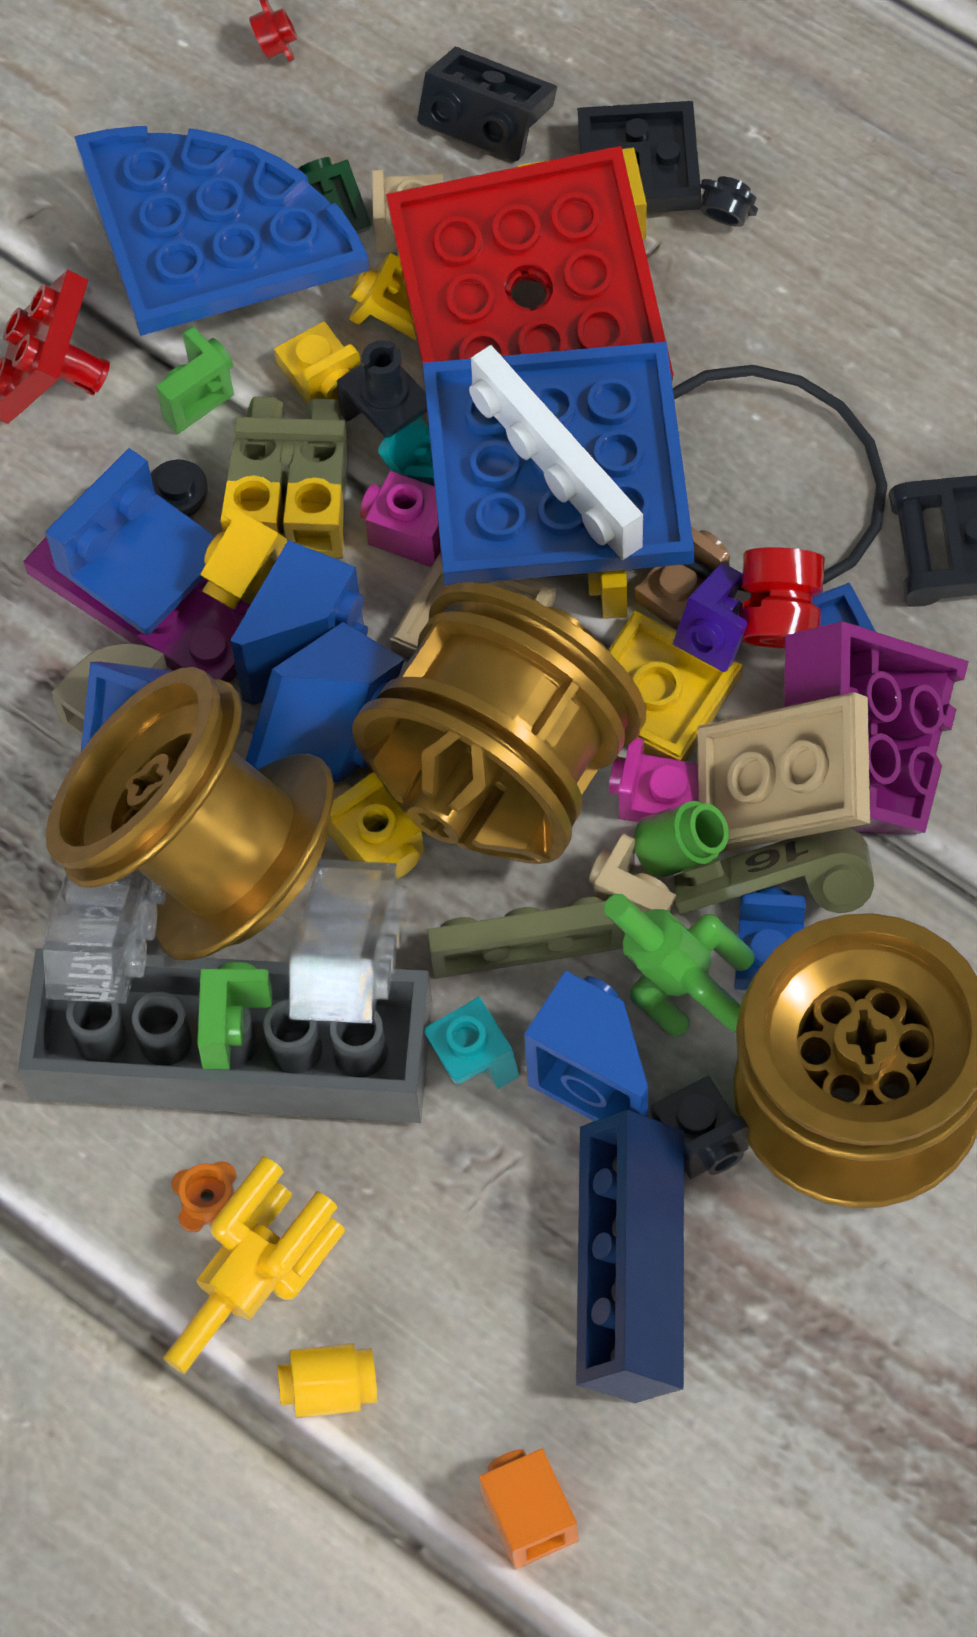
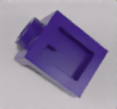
[672,562,747,672]

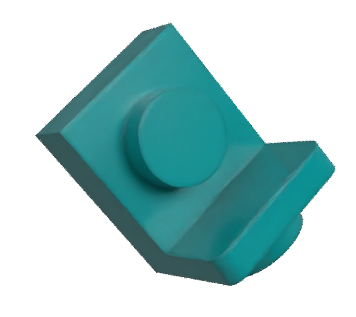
[425,996,520,1089]

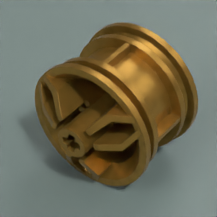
[352,582,646,864]

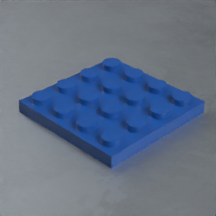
[423,342,694,586]

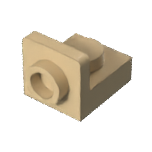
[589,834,676,917]

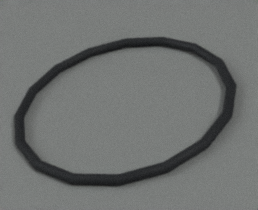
[673,365,888,592]

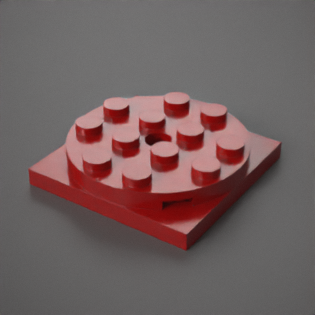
[386,146,674,380]

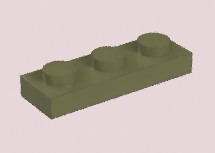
[427,897,625,979]

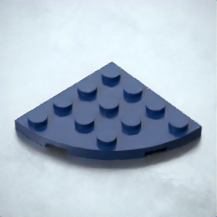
[74,126,370,336]

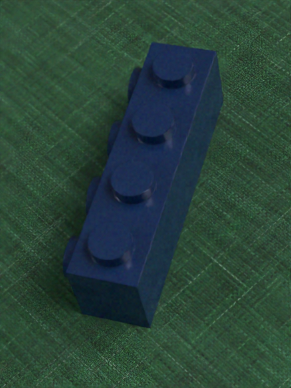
[576,1110,684,1403]

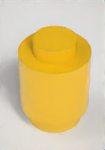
[277,1343,377,1418]

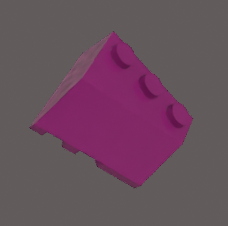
[784,621,969,834]

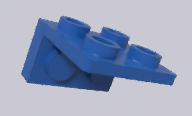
[45,448,215,635]

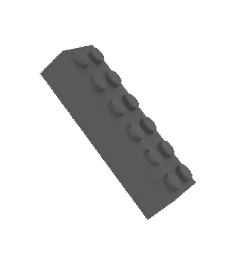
[18,948,432,1123]

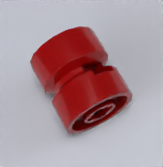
[739,547,825,649]

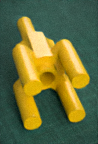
[163,1156,346,1374]

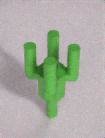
[604,894,755,1037]

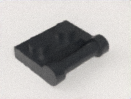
[889,475,977,606]

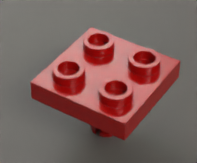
[0,269,110,424]

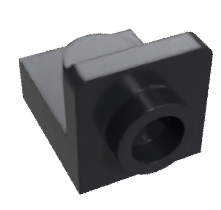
[651,1075,749,1179]

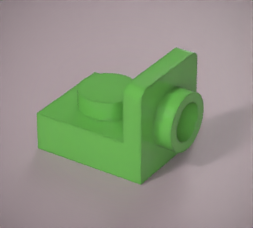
[156,326,234,434]
[198,962,272,1070]

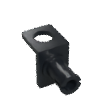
[336,340,427,438]

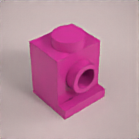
[360,471,441,567]

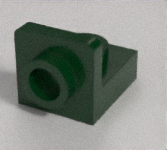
[298,157,372,234]

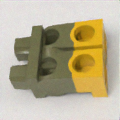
[221,397,349,558]

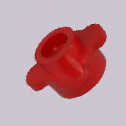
[249,0,298,62]

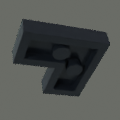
[577,101,701,213]

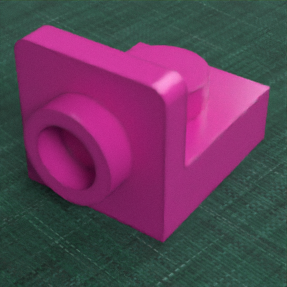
[609,738,698,822]

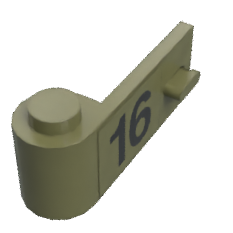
[675,827,874,915]

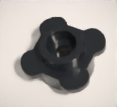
[700,176,758,227]

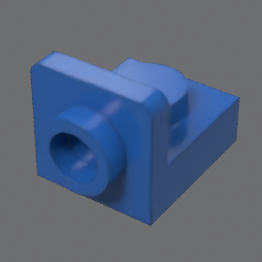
[734,888,806,990]

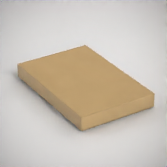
[698,692,870,852]

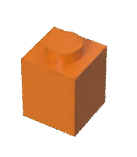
[479,1448,578,1570]

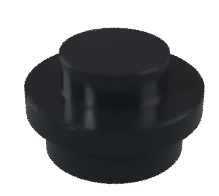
[151,459,208,517]

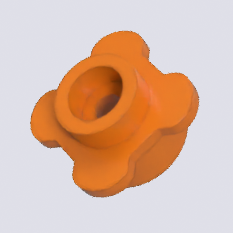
[171,1161,237,1232]

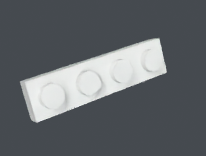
[469,345,643,560]

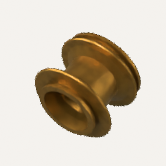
[45,667,334,961]
[733,913,977,1208]

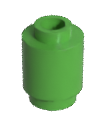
[634,801,729,877]

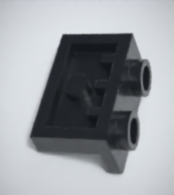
[417,46,557,161]

